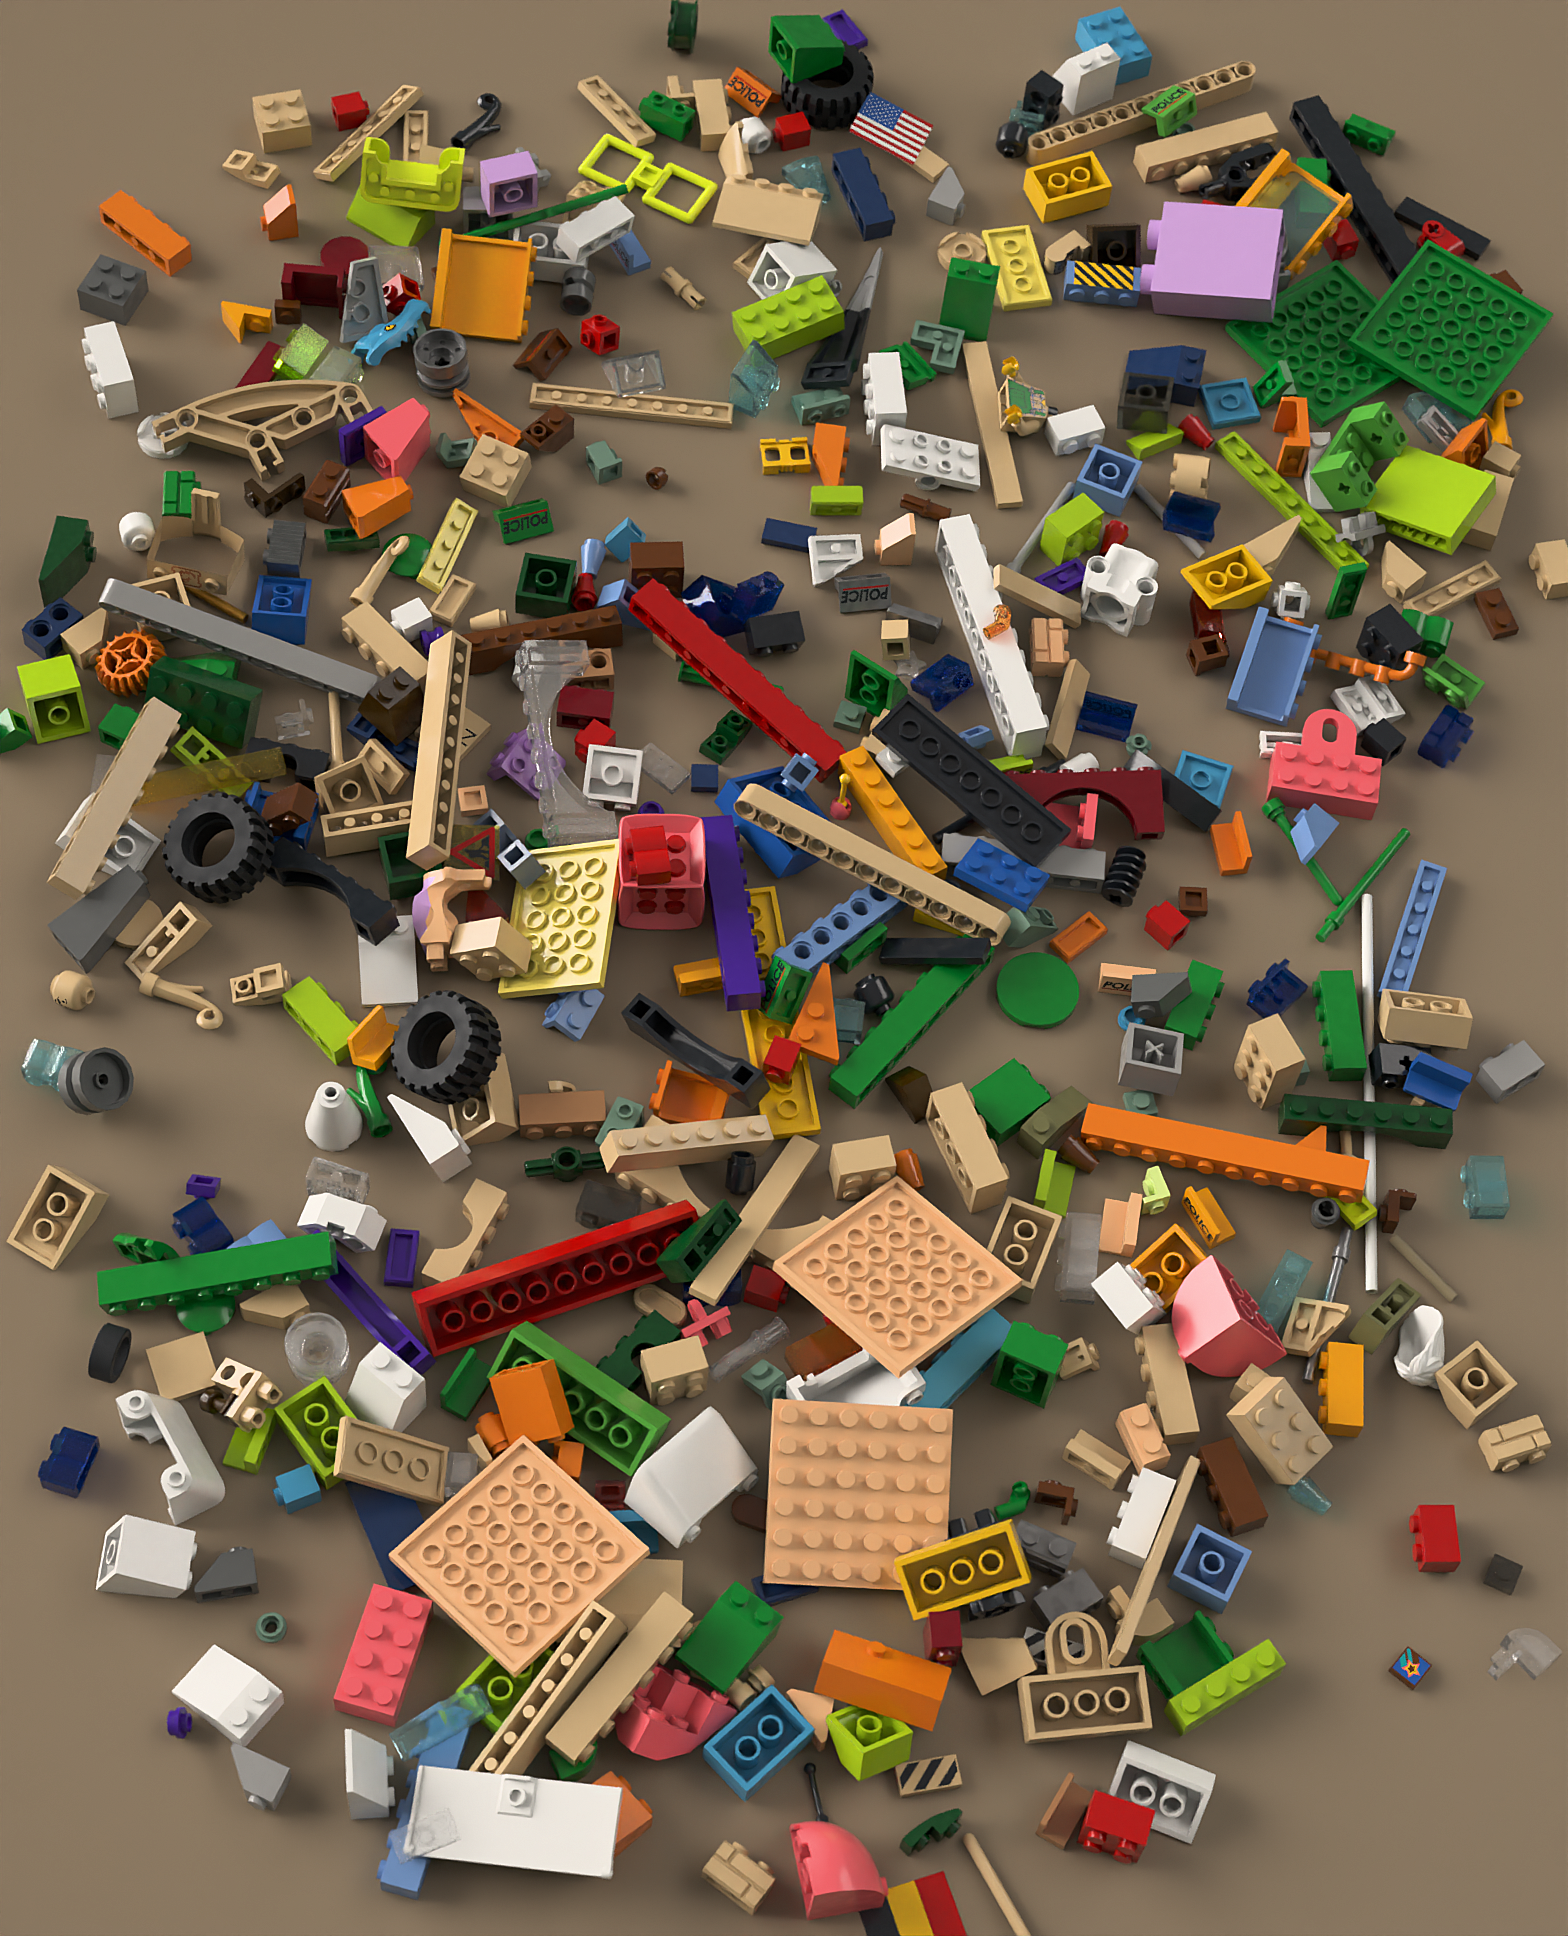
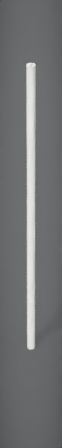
[1361,894,1377,1294]

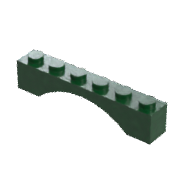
[1278,1094,1453,1149]

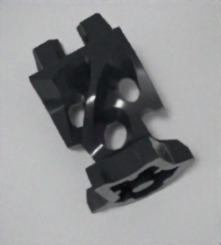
[944,1508,1026,1622]

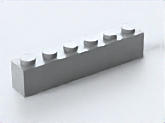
[940,833,1106,893]

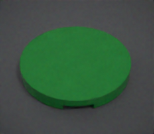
[996,952,1079,1029]

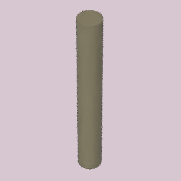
[1389,1234,1458,1303]

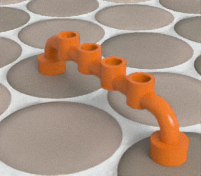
[1283,617,1427,685]

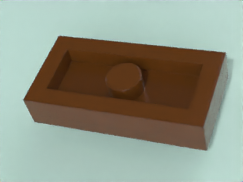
[1474,588,1519,640]

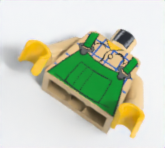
[998,356,1058,437]

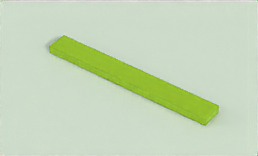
[1214,431,1370,571]

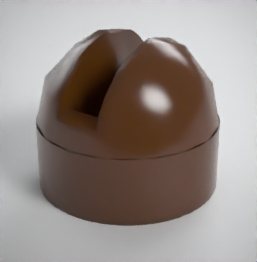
[646,467,668,490]

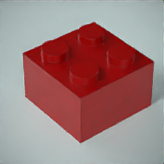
[1077,1790,1156,1864]

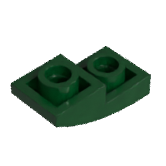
[699,709,753,765]
[899,1808,963,1856]

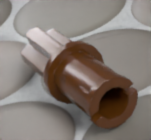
[900,493,952,521]

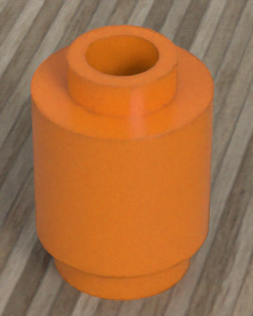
[475,1412,510,1459]

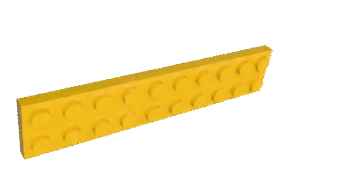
[741,886,821,1140]

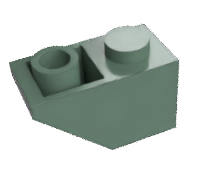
[1003,906,1058,948]

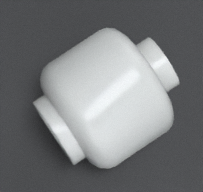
[741,117,771,154]
[119,512,155,551]

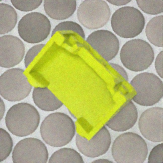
[360,137,465,212]

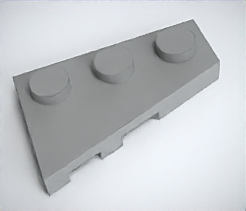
[340,257,389,343]

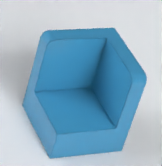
[605,517,646,562]

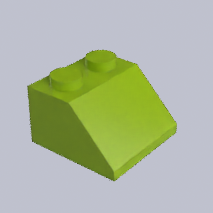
[826,1705,913,1782]

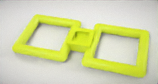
[578,134,718,224]

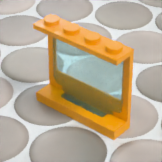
[1235,148,1353,280]

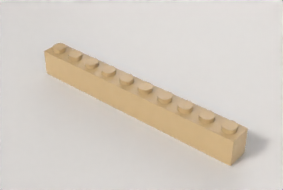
[406,630,472,870]

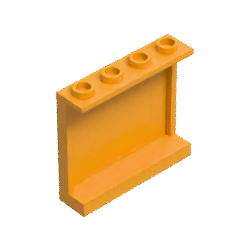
[430,228,537,343]

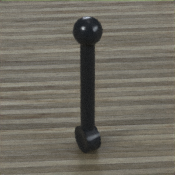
[804,1763,829,1823]

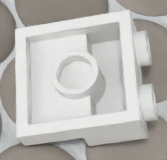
[582,744,643,811]

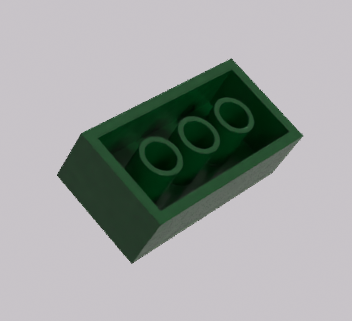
[144,656,263,749]

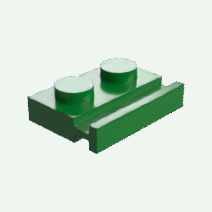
[879,341,937,390]

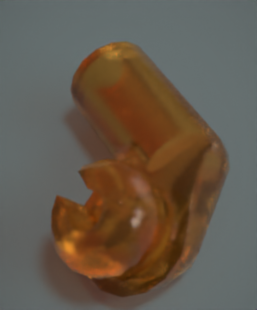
[983,604,1012,640]

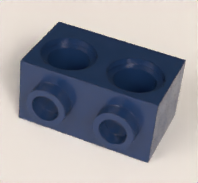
[21,597,84,660]

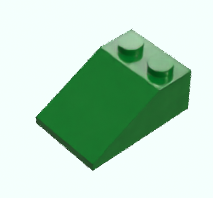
[844,650,908,717]
[674,1580,784,1695]

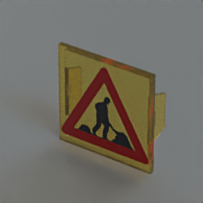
[444,824,500,881]

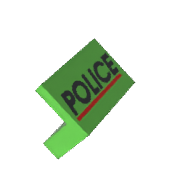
[1142,85,1197,137]

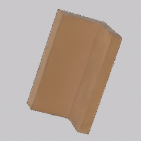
[1035,1771,1093,1850]

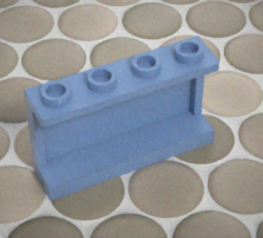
[1226,606,1322,727]

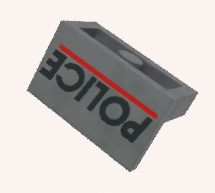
[834,573,892,613]

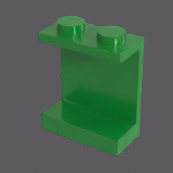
[1136,1610,1234,1702]

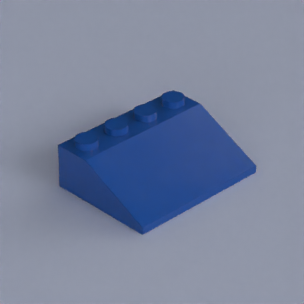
[714,766,832,879]

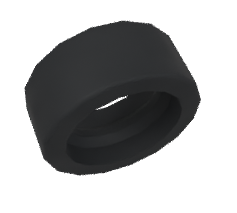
[88,1323,132,1384]

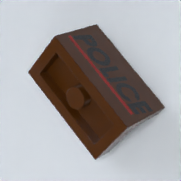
[513,328,572,381]

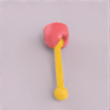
[830,774,852,820]

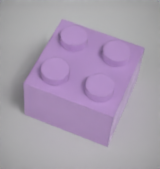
[480,151,538,217]

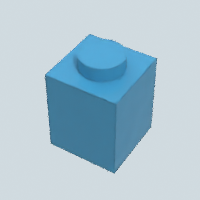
[273,1464,322,1514]

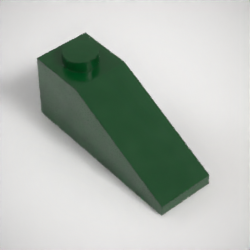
[655,1199,742,1283]

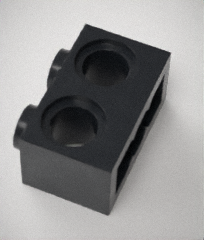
[1021,70,1064,131]

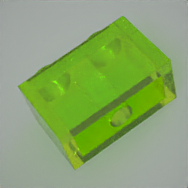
[272,323,329,380]

